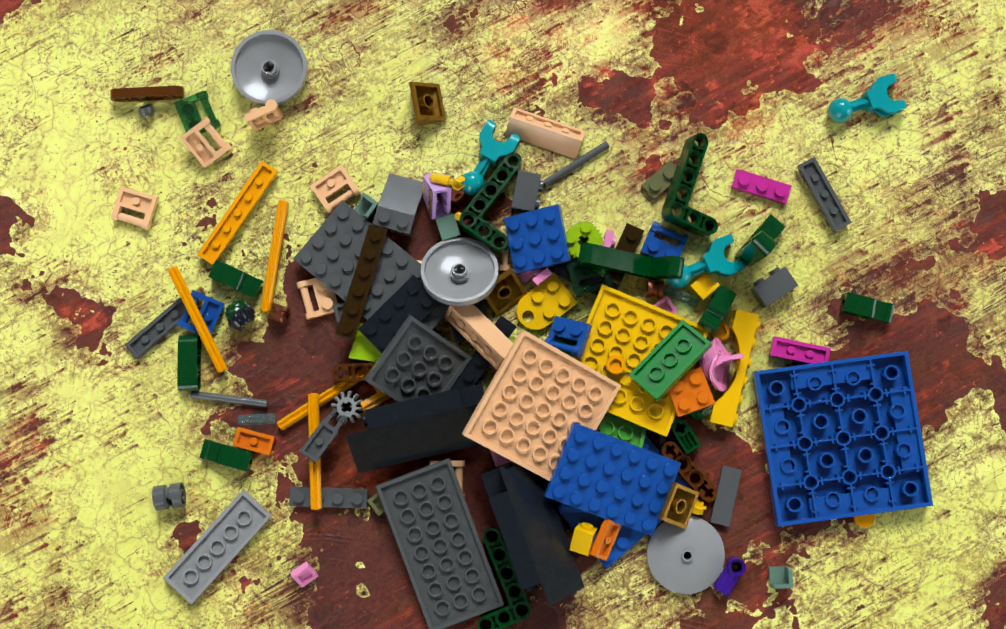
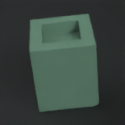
[354,192,378,222]
[436,214,461,241]
[768,566,793,589]

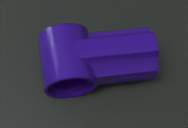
[713,556,746,596]

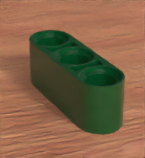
[177,335,201,391]

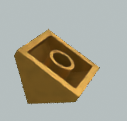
[409,82,446,126]
[484,267,527,316]
[658,481,699,529]

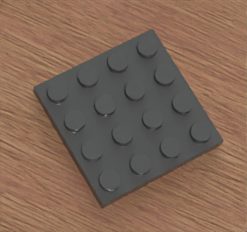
[365,315,472,402]

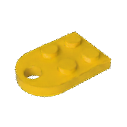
[517,273,578,330]

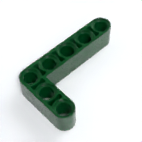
[661,133,718,237]
[460,152,522,255]
[735,214,786,267]
[578,243,685,280]
[477,526,531,629]

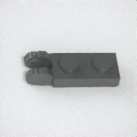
[299,408,347,463]

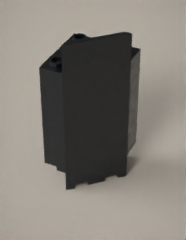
[345,384,484,473]
[480,461,585,606]

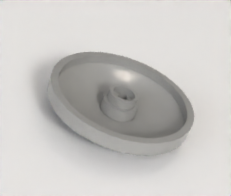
[231,30,308,106]
[421,237,498,306]
[646,515,725,594]

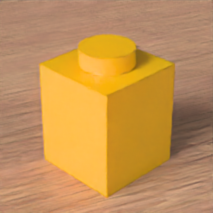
[569,522,598,556]

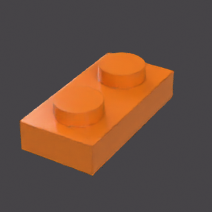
[232,427,276,456]
[590,519,622,561]

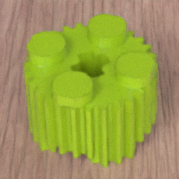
[566,221,603,262]

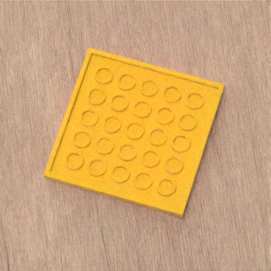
[572,284,709,437]

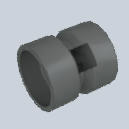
[152,482,186,511]

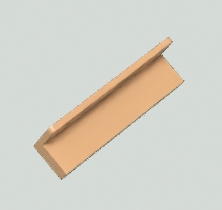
[505,107,585,159]
[444,304,513,370]

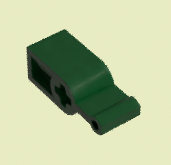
[208,259,263,298]
[697,284,737,334]
[839,292,895,323]
[670,416,701,454]
[199,439,255,471]

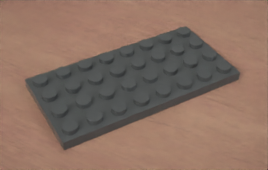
[293,201,450,330]
[376,458,504,629]

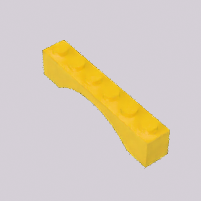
[707,309,761,427]

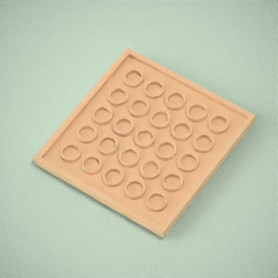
[462,328,621,481]

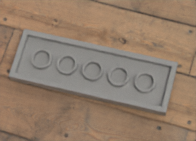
[163,490,273,605]

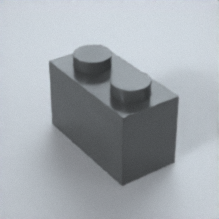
[511,170,544,213]
[750,266,798,308]

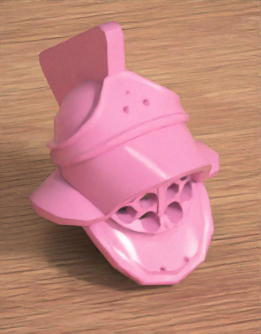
[694,337,744,392]

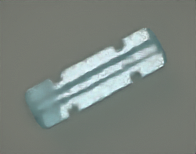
[663,285,699,307]
[237,413,276,425]

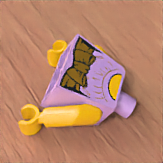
[423,173,465,225]

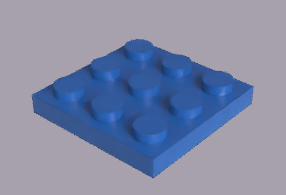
[504,204,571,274]

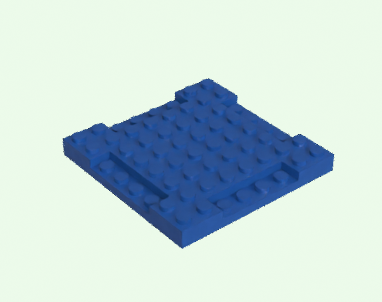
[752,351,933,527]

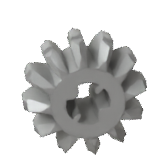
[331,391,364,424]

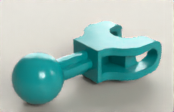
[828,74,907,122]
[461,120,520,195]
[667,234,746,288]

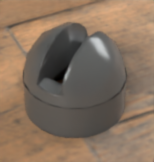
[137,104,154,119]

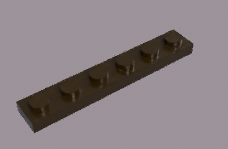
[335,224,388,341]

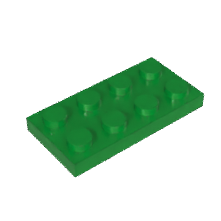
[629,319,712,402]

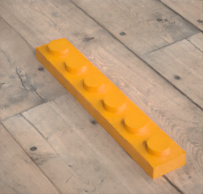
[197,161,278,265]

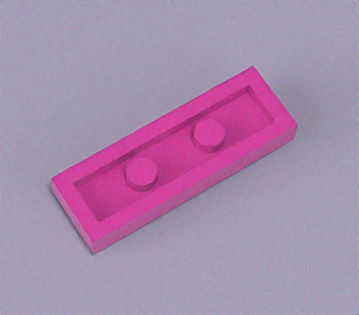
[731,169,792,205]
[769,336,831,364]

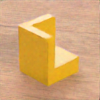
[688,273,720,302]

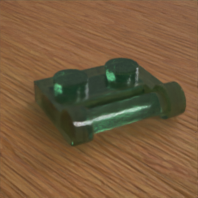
[174,91,221,133]
[566,261,613,298]

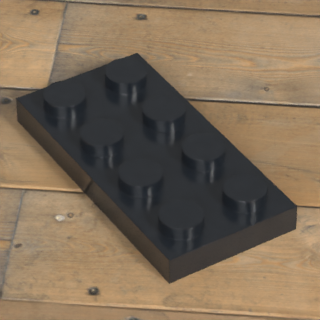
[358,275,441,353]

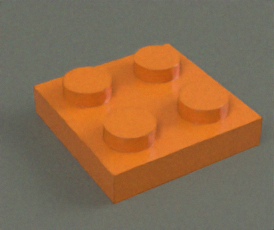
[668,367,715,417]

